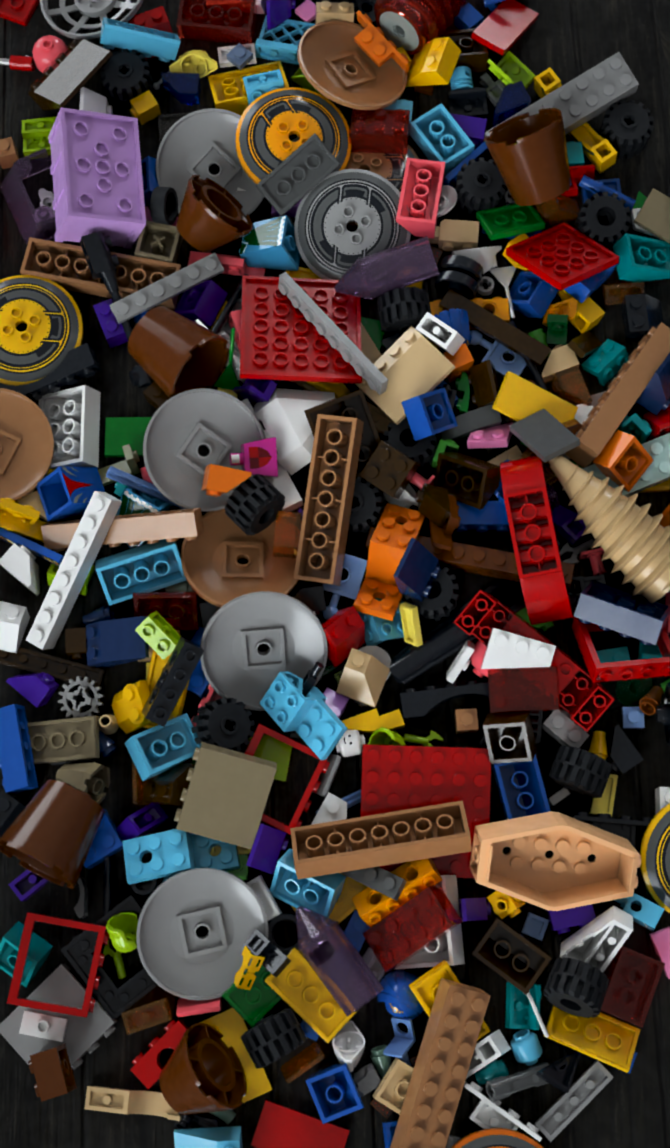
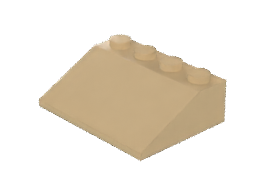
[355,326,456,425]

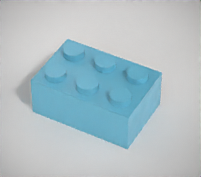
[410,103,475,175]

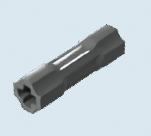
[485,1062,549,1102]

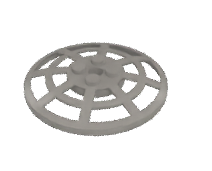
[40,0,144,40]

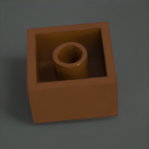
[28,1043,77,1102]

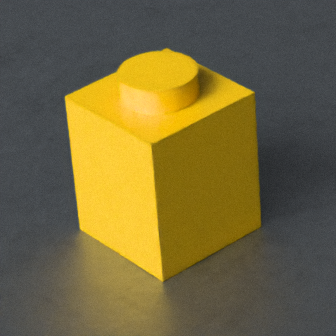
[130,90,161,125]

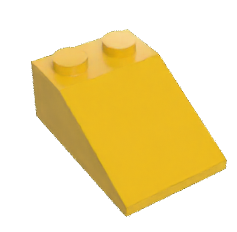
[406,37,461,87]

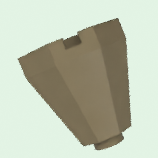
[56,762,111,804]

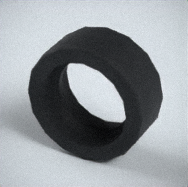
[150,186,178,225]
[268,914,307,956]

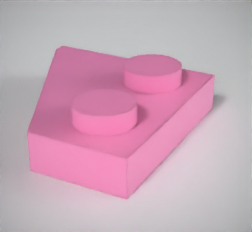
[467,422,513,449]

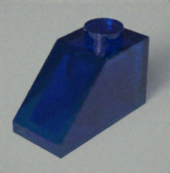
[161,73,201,105]

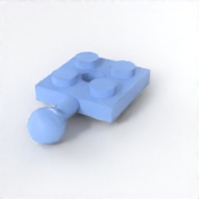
[470,330,527,378]
[322,554,367,620]

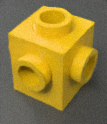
[486,891,526,920]

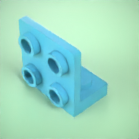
[242,69,285,105]

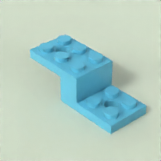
[122,829,241,885]

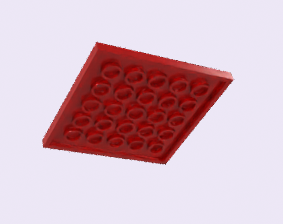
[240,275,362,384]
[360,744,491,878]

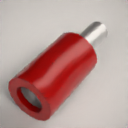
[0,55,35,71]

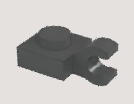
[479,73,511,107]

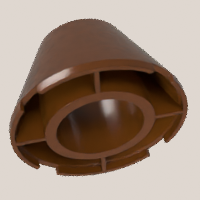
[176,174,253,253]
[159,1023,247,1115]

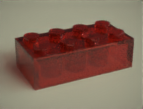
[176,0,257,44]
[363,884,462,972]

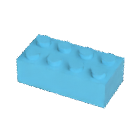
[95,539,187,606]

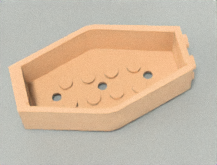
[469,811,641,911]

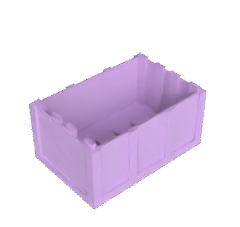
[48,107,146,249]

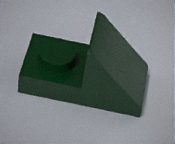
[546,314,569,345]

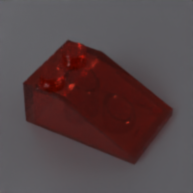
[488,666,560,714]

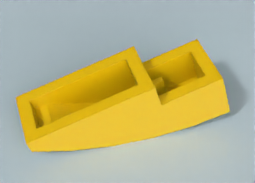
[342,708,405,734]

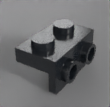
[448,87,488,118]

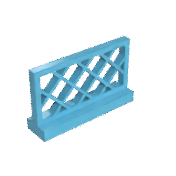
[255,15,315,65]

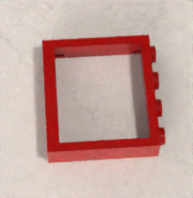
[572,617,670,683]
[245,723,330,835]
[7,912,109,1018]

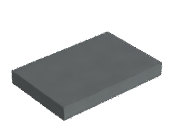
[509,409,580,463]

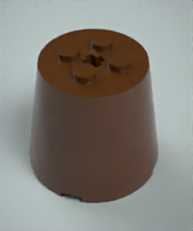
[484,108,572,206]
[128,306,230,398]
[0,779,105,889]

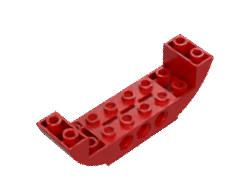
[500,455,573,625]
[453,589,615,732]

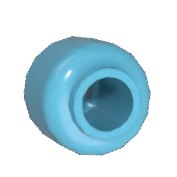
[510,1029,543,1066]

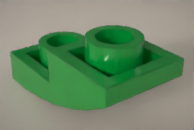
[454,372,470,415]

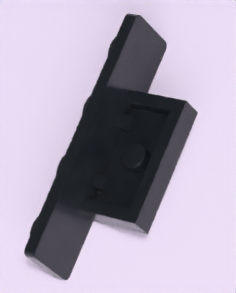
[571,812,653,848]

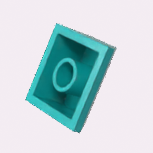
[0,921,53,987]

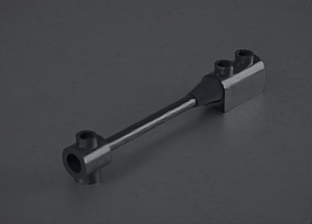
[80,232,154,388]

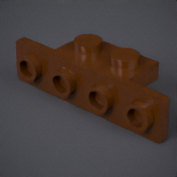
[429,494,461,551]

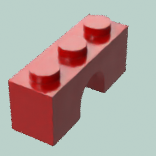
[130,1019,189,1089]

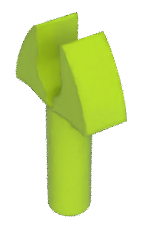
[403,730,443,746]
[103,939,127,979]

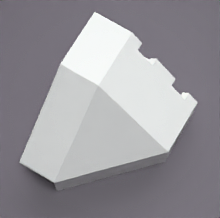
[254,388,335,476]

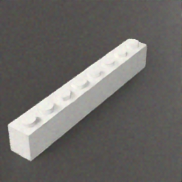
[26,491,122,650]

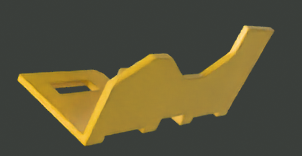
[234,946,265,990]

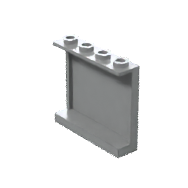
[0,963,118,1071]

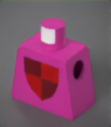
[230,437,278,478]

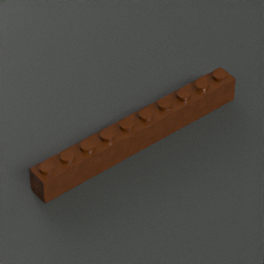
[366,527,575,592]

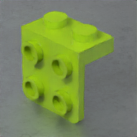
[487,51,536,94]

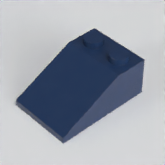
[394,538,441,602]
[86,616,149,668]

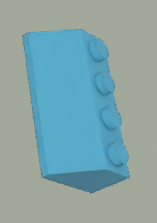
[99,17,181,62]

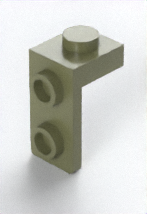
[98,444,141,486]

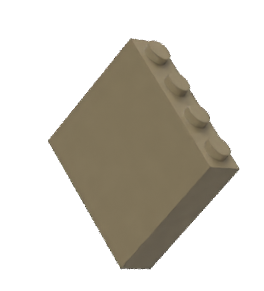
[174,742,277,849]

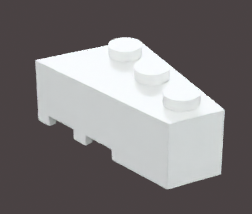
[481,627,556,669]
[560,905,633,973]

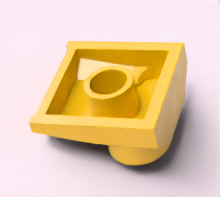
[112,680,152,734]

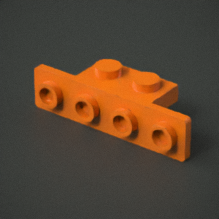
[354,10,409,73]

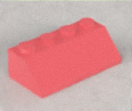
[396,158,446,239]

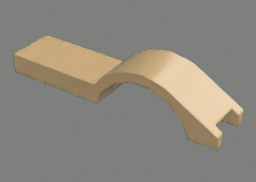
[84,1085,182,1121]

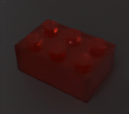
[349,108,410,154]
[601,946,665,1028]

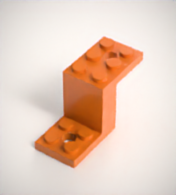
[353,503,426,621]

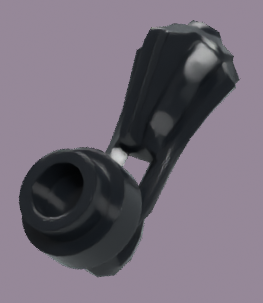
[174,1113,220,1129]

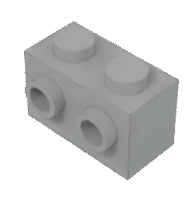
[542,708,589,748]

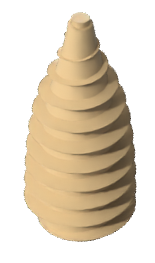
[548,455,670,603]

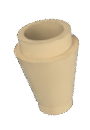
[99,714,119,735]

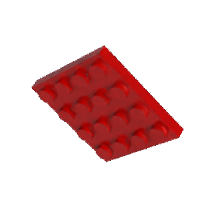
[506,222,620,291]

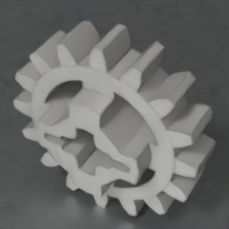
[58,676,105,718]

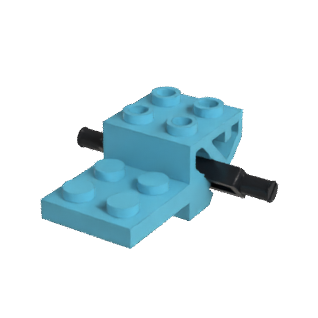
[259,662,348,760]

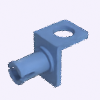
[383,1016,416,1066]

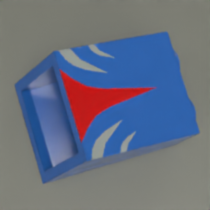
[36,466,105,521]

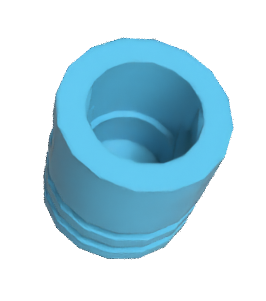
[450,66,473,91]

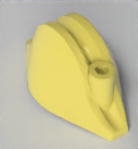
[169,50,218,79]

